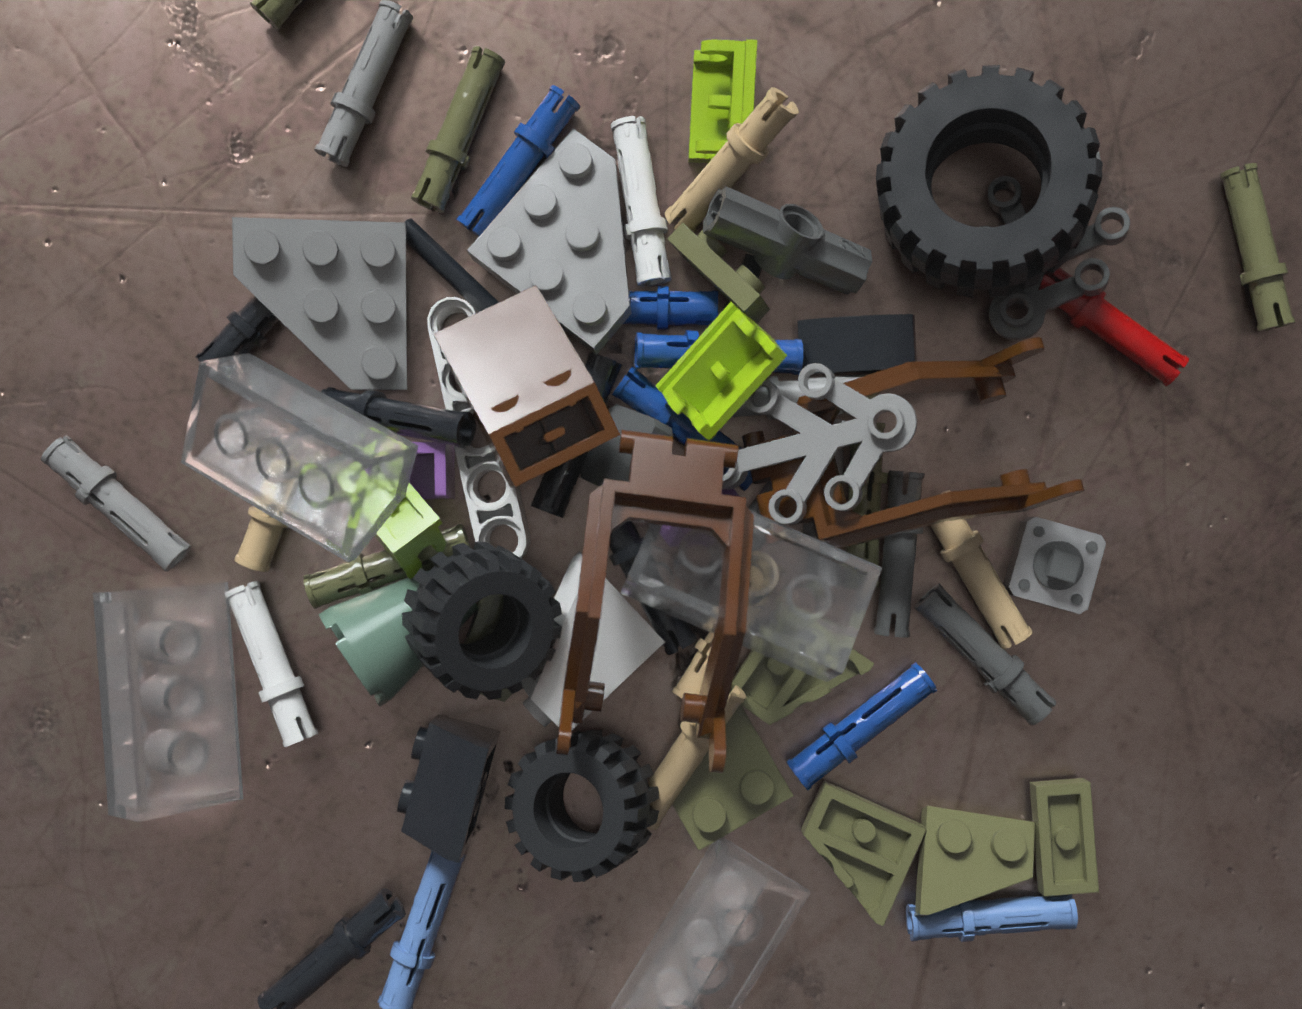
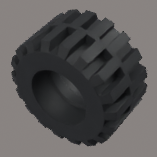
[402,541,562,700]
[504,729,659,882]

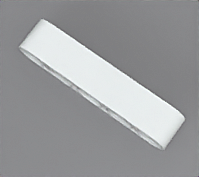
[427,297,530,559]

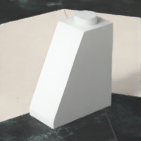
[521,552,665,730]

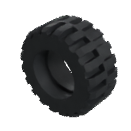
[876,65,1103,298]

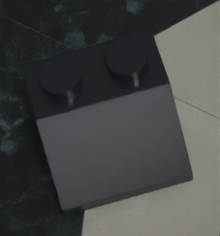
[397,715,500,863]

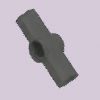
[703,186,873,295]

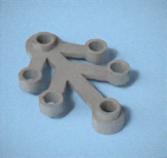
[722,363,917,525]

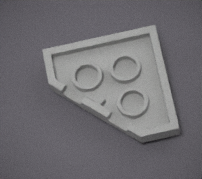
[467,128,632,355]
[232,217,407,390]

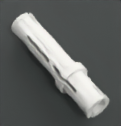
[611,116,672,287]
[224,581,318,747]

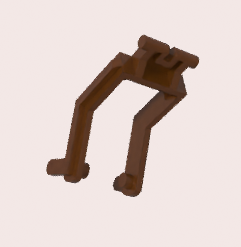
[742,337,1085,549]
[556,430,754,774]

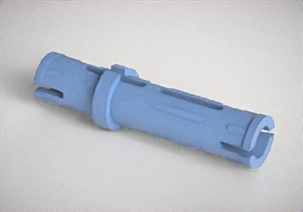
[377,850,466,1009]
[906,894,1078,942]

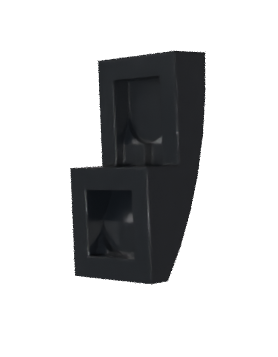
[797,314,917,376]

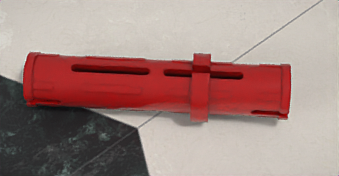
[1039,268,1189,387]

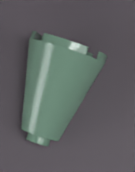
[319,569,478,707]

